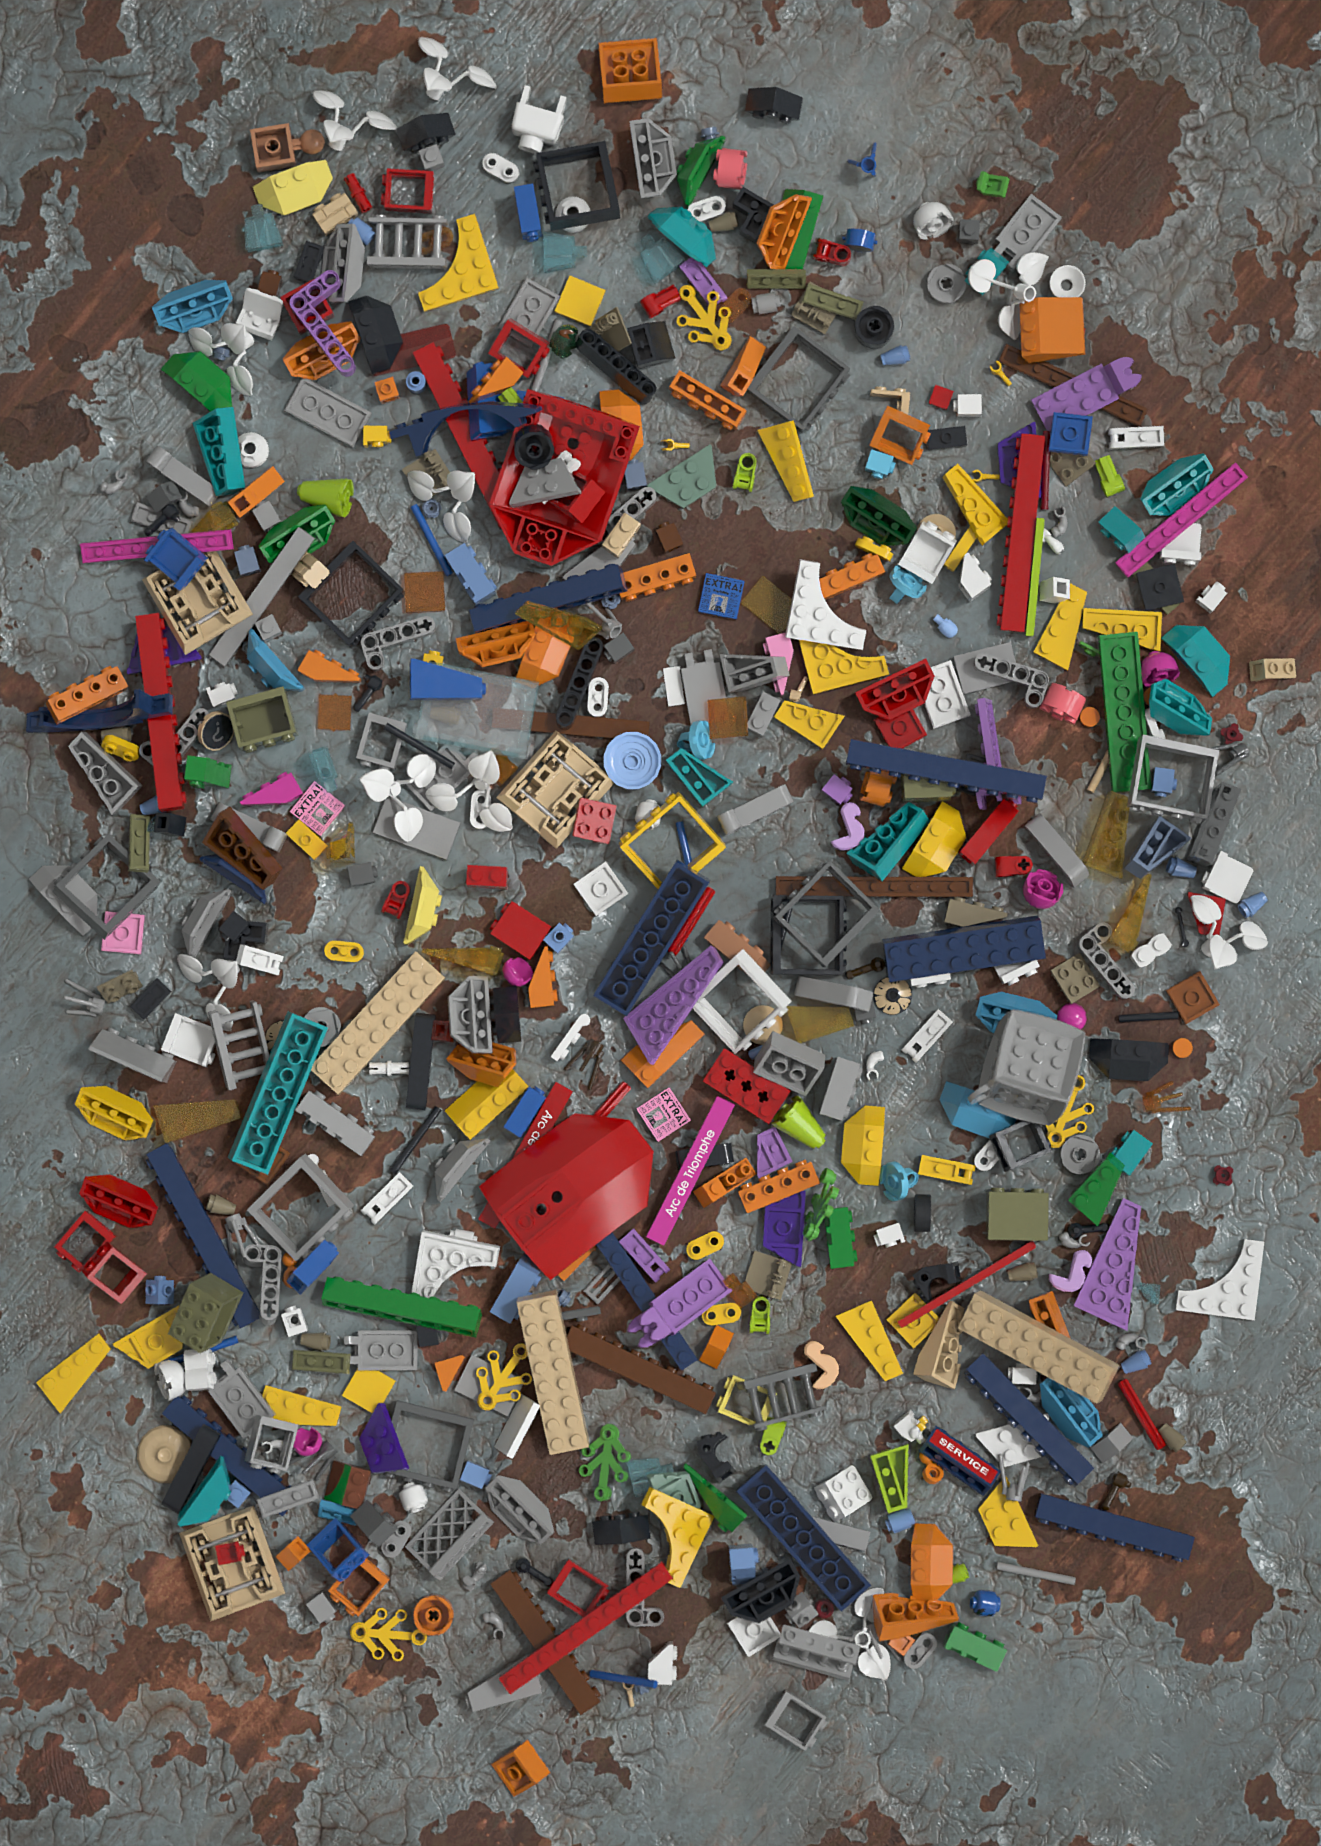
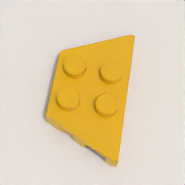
[113,1305,183,1369]
[978,1476,1038,1547]

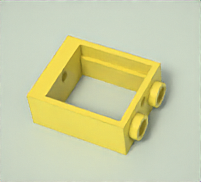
[716,1375,777,1425]

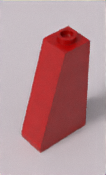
[958,799,1019,866]

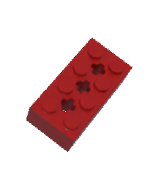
[703,1048,790,1124]

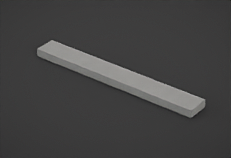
[209,527,315,666]

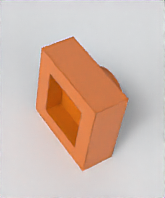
[887,1636,915,1656]

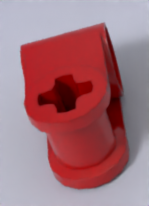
[812,238,851,266]
[994,856,1033,877]
[381,881,411,920]

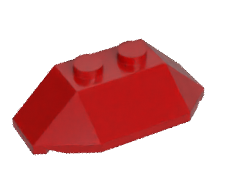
[855,658,935,720]
[79,1174,158,1228]

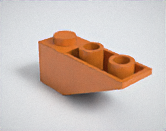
[720,336,766,397]
[468,357,524,404]
[226,466,285,518]
[297,649,362,683]
[528,946,558,1008]
[693,1158,757,1208]

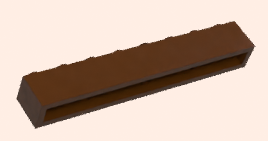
[567,1324,716,1414]
[490,1569,601,1715]

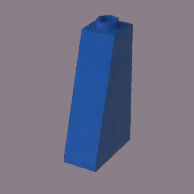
[466,362,513,440]
[409,659,486,700]

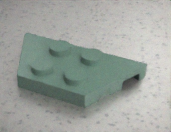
[647,444,716,509]
[646,1471,701,1508]

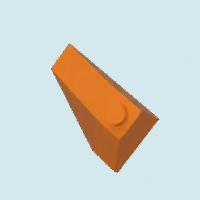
[621,1020,705,1088]

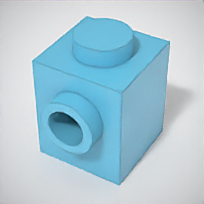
[865,449,896,479]

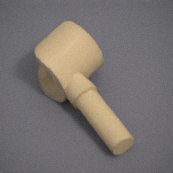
[789,676,809,702]
[623,1683,634,1707]

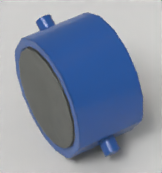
[842,229,878,252]

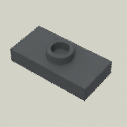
[562,1306,601,1322]

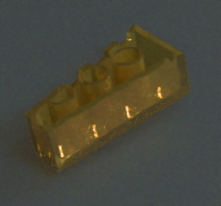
[1082,791,1130,879]
[153,1099,243,1143]

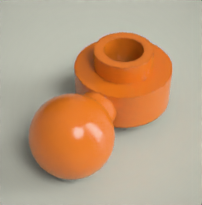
[282,1252,298,1288]
[919,1452,944,1484]

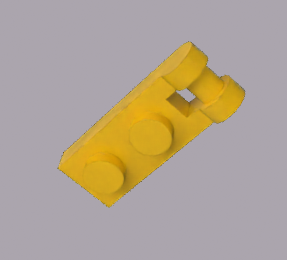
[918,1155,976,1185]

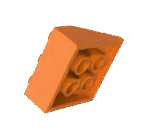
[599,38,662,103]
[1019,297,1085,363]

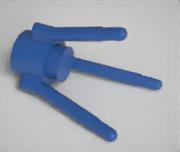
[848,142,877,177]

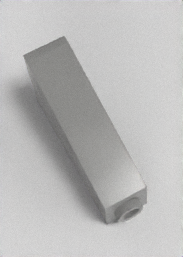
[562,538,636,603]
[465,1653,542,1712]

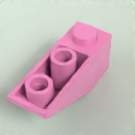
[763,633,794,697]

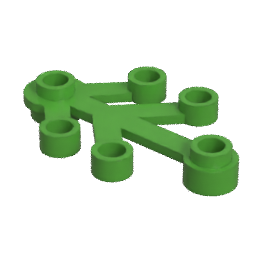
[802,1168,839,1241]
[579,1424,631,1501]

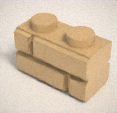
[312,193,358,236]
[602,513,641,559]
[291,551,330,588]

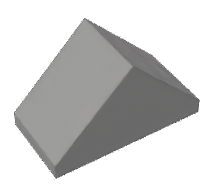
[1090,1423,1133,1463]

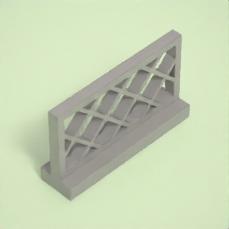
[405,1489,494,1580]

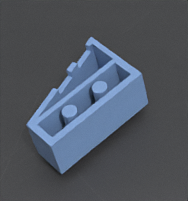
[444,543,497,606]
[490,1252,541,1323]
[729,1543,759,1585]

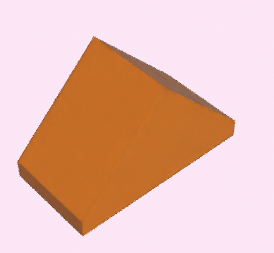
[699,1325,734,1369]
[434,1355,465,1392]

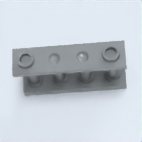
[367,215,449,269]
[208,1000,269,1090]
[772,1624,860,1681]

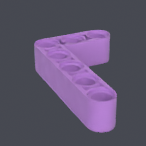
[290,270,356,377]

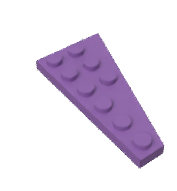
[623,946,724,1065]
[1073,1198,1141,1331]

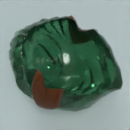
[549,324,578,359]

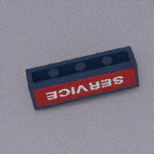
[918,1426,1001,1496]

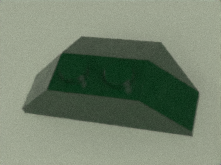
[841,486,917,546]

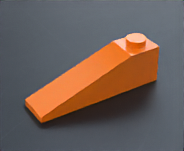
[872,1593,959,1641]

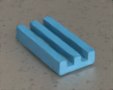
[318,1500,357,1525]

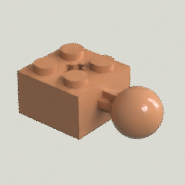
[250,123,325,173]

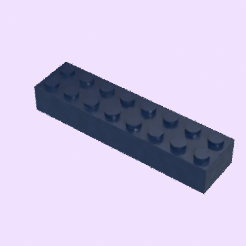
[593,860,711,1016]
[882,915,1046,982]
[736,1464,871,1612]

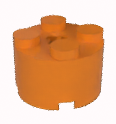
[860,771,897,807]
[413,1594,454,1636]

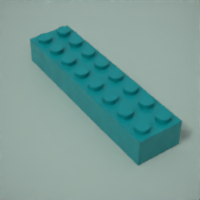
[228,1011,328,1175]

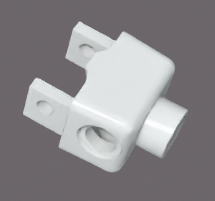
[512,85,567,154]

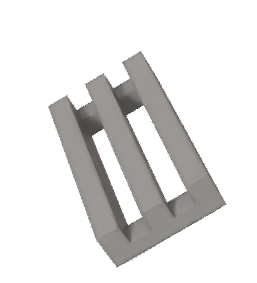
[584,1264,620,1304]

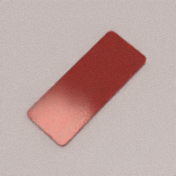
[373,324,456,376]

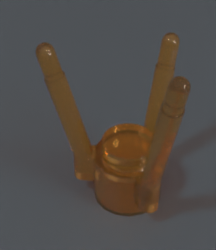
[1142,1081,1191,1114]

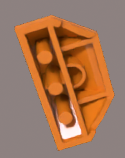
[756,194,812,269]
[283,321,361,380]
[599,389,644,461]
[515,613,573,688]
[455,620,536,667]
[446,1042,516,1087]
[911,1523,953,1602]

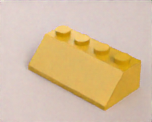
[445,1069,529,1140]

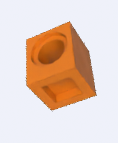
[374,377,400,405]
[276,1536,311,1571]

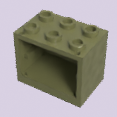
[226,687,299,753]
[901,757,956,803]
[986,1188,1049,1241]
[168,1273,244,1353]

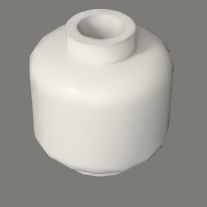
[635,799,661,830]
[399,1482,428,1513]

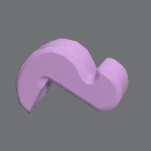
[830,802,864,851]
[1048,1250,1092,1292]

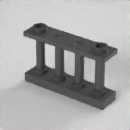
[737,1363,827,1432]

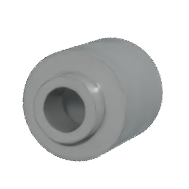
[752,292,781,315]

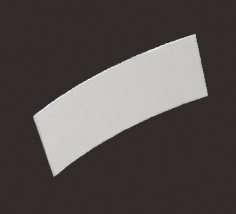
[663,666,685,706]

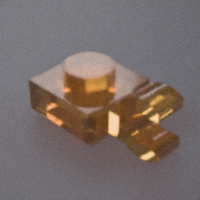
[723,1273,758,1309]

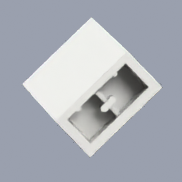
[958,553,992,602]
[648,1641,677,1685]

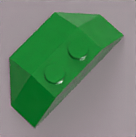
[677,136,726,209]
[161,351,232,412]
[259,504,335,563]

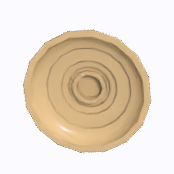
[137,1425,193,1483]

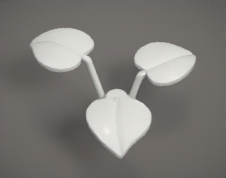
[418,37,497,100]
[312,91,397,151]
[968,252,1049,340]
[188,323,254,396]
[408,470,475,543]
[425,750,513,832]
[359,754,436,842]
[1190,895,1268,969]
[177,954,240,1031]
[809,1588,891,1680]

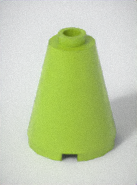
[297,478,354,517]
[771,1095,826,1149]

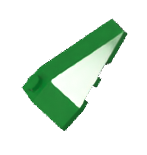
[782,189,823,269]
[683,1462,747,1532]

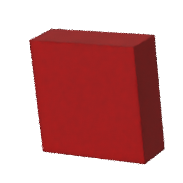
[928,384,954,410]

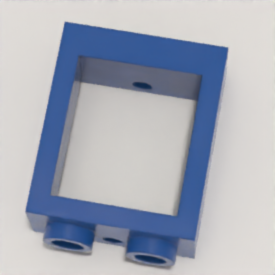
[514,183,542,242]
[504,1086,546,1138]
[286,1240,339,1295]
[307,1518,369,1582]

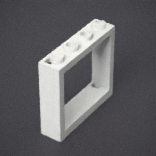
[693,949,792,1054]

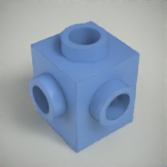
[145,1276,174,1304]

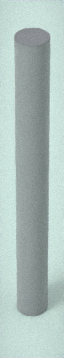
[531,319,562,391]
[996,1562,1076,1585]

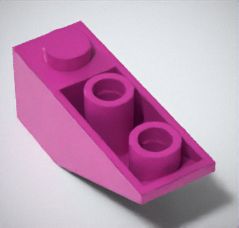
[240,772,304,806]

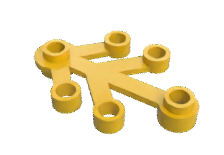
[676,285,732,350]
[1045,1075,1094,1148]
[476,1343,532,1410]
[350,1607,427,1661]

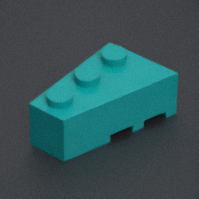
[666,748,733,808]

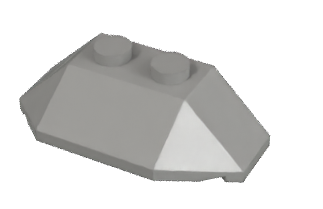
[630,118,677,199]
[321,224,365,302]
[29,866,98,936]
[181,889,233,958]
[448,976,492,1054]
[434,1138,491,1202]
[485,1475,554,1544]

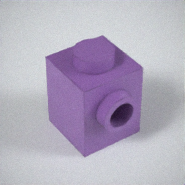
[821,775,853,805]

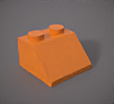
[491,1740,550,1797]

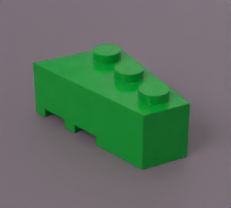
[185,755,232,789]
[1068,1152,1125,1226]
[824,1207,857,1269]
[942,1622,1007,1672]

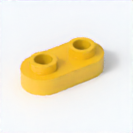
[855,536,893,562]
[101,735,140,761]
[324,941,364,962]
[686,1231,724,1260]
[702,1303,741,1325]

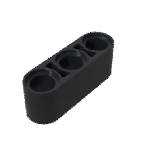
[675,1143,734,1171]

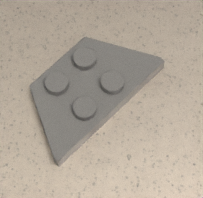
[509,458,581,507]

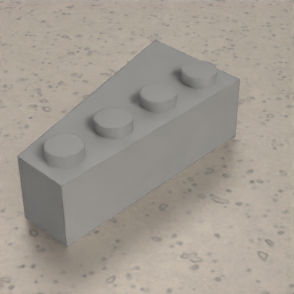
[68,732,143,815]
[295,1090,375,1156]

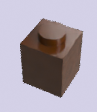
[257,270,283,297]
[656,521,683,554]

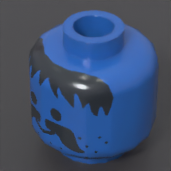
[970,1590,1000,1617]

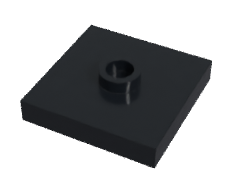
[1136,564,1184,611]

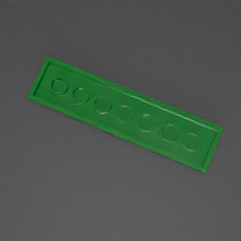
[1098,632,1152,793]

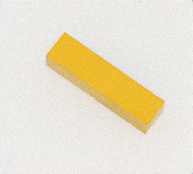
[943,526,977,572]

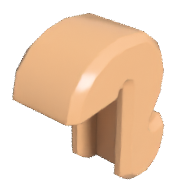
[804,1341,839,1389]

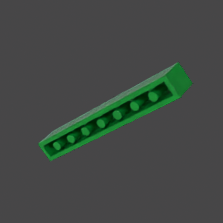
[321,1276,482,1338]

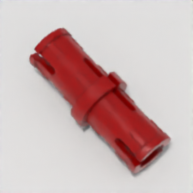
[344,173,373,213]

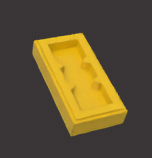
[286,819,328,860]

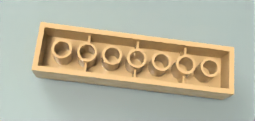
[311,951,446,1095]
[517,1290,590,1455]
[958,1290,1120,1403]

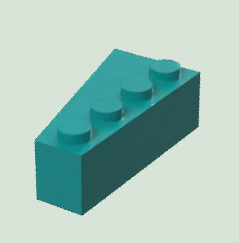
[193,407,245,496]
[846,802,930,881]

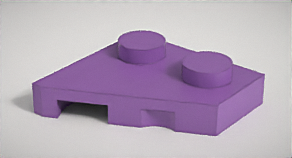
[757,1127,793,1179]

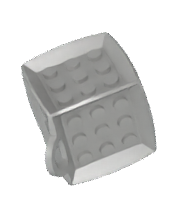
[968,1009,1085,1125]

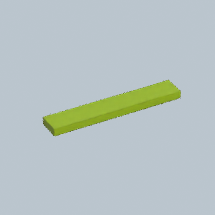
[1025,518,1045,636]

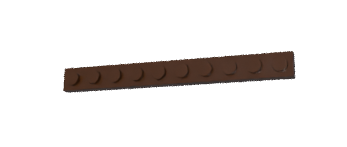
[776,876,973,897]

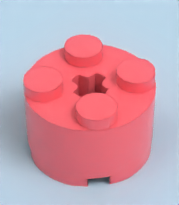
[713,148,747,190]
[1039,683,1086,725]

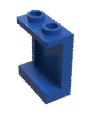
[144,528,208,591]

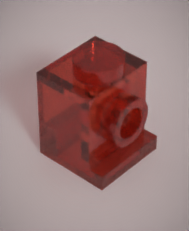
[431,1020,454,1043]

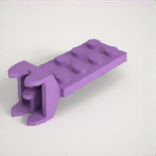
[1032,357,1141,431]
[975,698,1021,810]
[627,1259,733,1348]

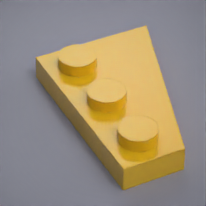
[774,700,845,749]

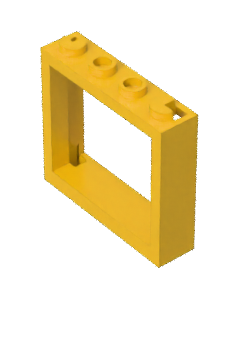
[619,791,726,889]

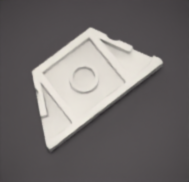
[975,1413,1050,1467]

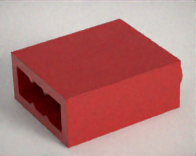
[466,865,508,890]
[490,901,552,960]

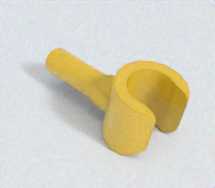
[990,361,1012,386]
[661,439,690,451]
[972,470,1000,483]

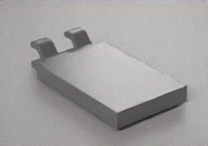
[995,194,1062,272]
[681,649,730,725]
[406,737,479,811]
[344,1330,417,1371]
[208,1359,276,1439]

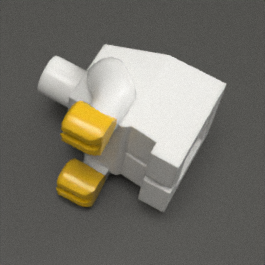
[894,1409,928,1444]

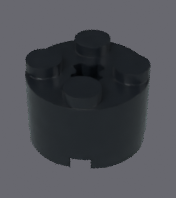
[854,306,894,349]
[514,424,554,470]

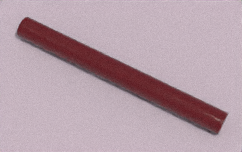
[1040,431,1051,510]

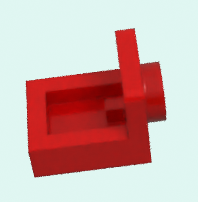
[215,1541,245,1565]

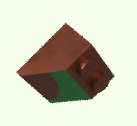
[324,1460,371,1509]

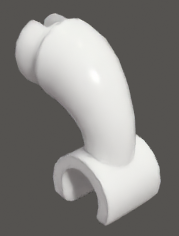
[1042,528,1064,554]
[866,1051,884,1080]
[261,1440,283,1454]

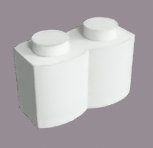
[1130,933,1172,968]
[184,1349,216,1391]

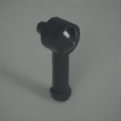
[144,503,181,537]
[353,674,383,712]
[1067,1222,1109,1238]
[516,1557,553,1587]

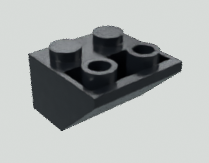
[627,321,676,369]

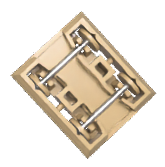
[142,551,253,655]
[496,731,614,849]
[179,1505,285,1621]

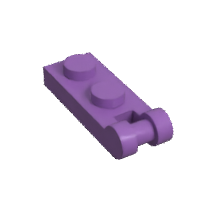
[679,257,728,305]
[619,1229,670,1283]

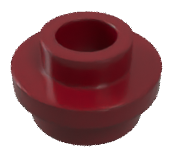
[814,1598,834,1618]

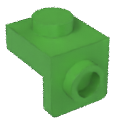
[976,171,1009,198]

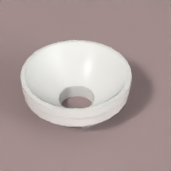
[555,197,590,233]
[1050,265,1085,297]
[238,432,269,468]

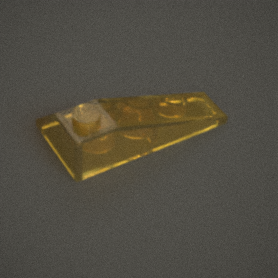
[190,501,239,533]
[515,601,602,650]
[326,822,355,863]
[1106,873,1151,954]
[422,946,505,977]

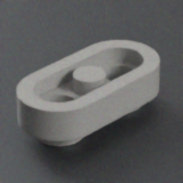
[381,1520,412,1558]
[904,1633,937,1669]

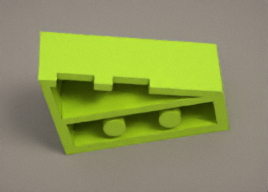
[870,1443,909,1513]

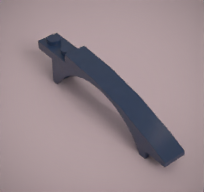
[389,401,542,456]
[26,689,173,733]

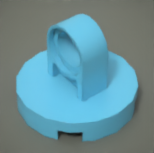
[889,565,927,604]
[677,720,715,760]
[880,1161,919,1201]

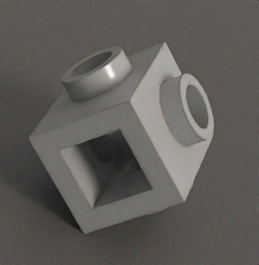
[785,1592,819,1628]

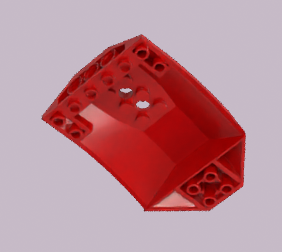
[489,389,640,566]
[479,1113,654,1280]

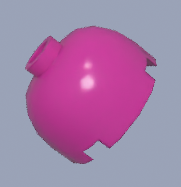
[1141,651,1180,687]
[1023,869,1063,909]

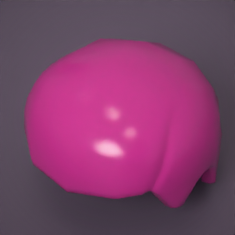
[502,957,534,987]
[1057,1003,1087,1030]
[293,1427,322,1456]

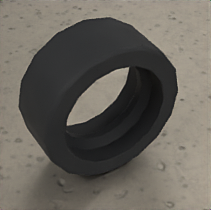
[914,1194,931,1232]

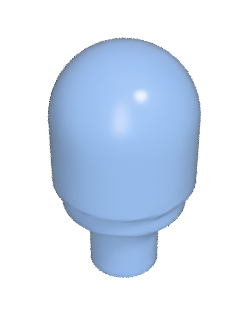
[933,614,958,638]

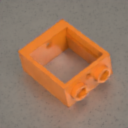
[869,406,931,465]
[328,1558,390,1617]

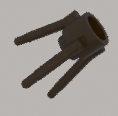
[564,1039,604,1090]

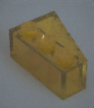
[786,1006,854,1043]

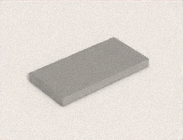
[284,378,372,448]
[373,796,461,860]

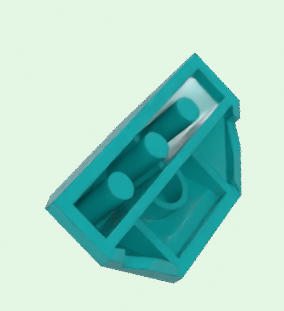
[647,207,716,267]
[1140,453,1214,516]
[1161,625,1230,697]
[1149,679,1212,736]
[177,1456,231,1527]

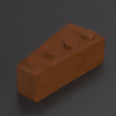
[202,806,283,890]

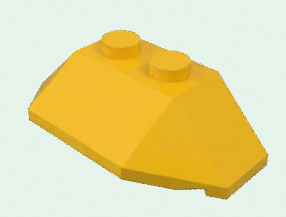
[902,801,966,877]
[75,1086,153,1140]
[841,1105,885,1186]

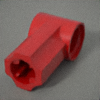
[639,284,682,319]

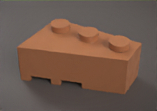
[704,920,770,978]

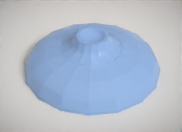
[604,732,661,789]

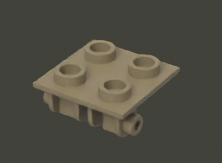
[791,281,836,334]
[590,307,632,352]
[402,449,450,502]
[1050,452,1096,487]
[1050,953,1100,1004]
[97,970,143,1004]
[743,1251,792,1300]

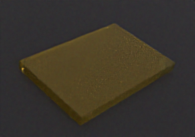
[741,576,792,634]

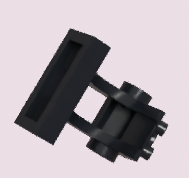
[913,1261,962,1300]
[697,1432,736,1483]

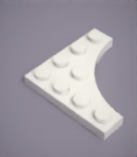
[785,559,866,650]
[412,1230,500,1298]
[1175,1239,1264,1320]

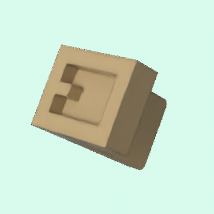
[870,387,910,415]
[1249,658,1296,681]

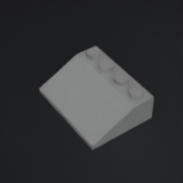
[88,1027,177,1083]

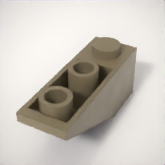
[943,897,1008,927]

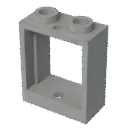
[356,713,408,771]
[245,1414,299,1474]
[765,1690,827,1751]

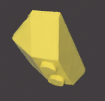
[253,160,333,216]
[403,866,442,945]

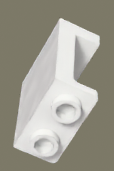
[898,521,957,584]
[161,1013,216,1067]

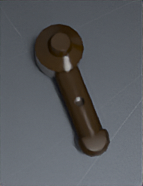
[845,957,885,980]
[1101,1471,1132,1511]

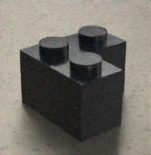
[745,87,803,123]
[396,113,456,153]
[732,187,774,244]
[223,921,268,960]
[490,986,521,1044]
[592,1512,651,1545]

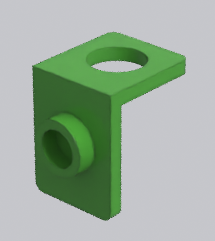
[1078,641,1100,657]

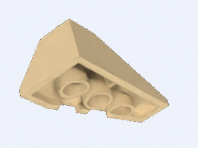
[913,1301,964,1389]

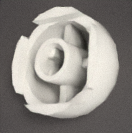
[913,202,954,240]
[154,1360,186,1401]

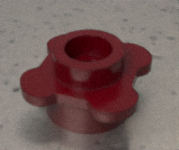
[1220,723,1243,744]
[1213,1165,1234,1186]

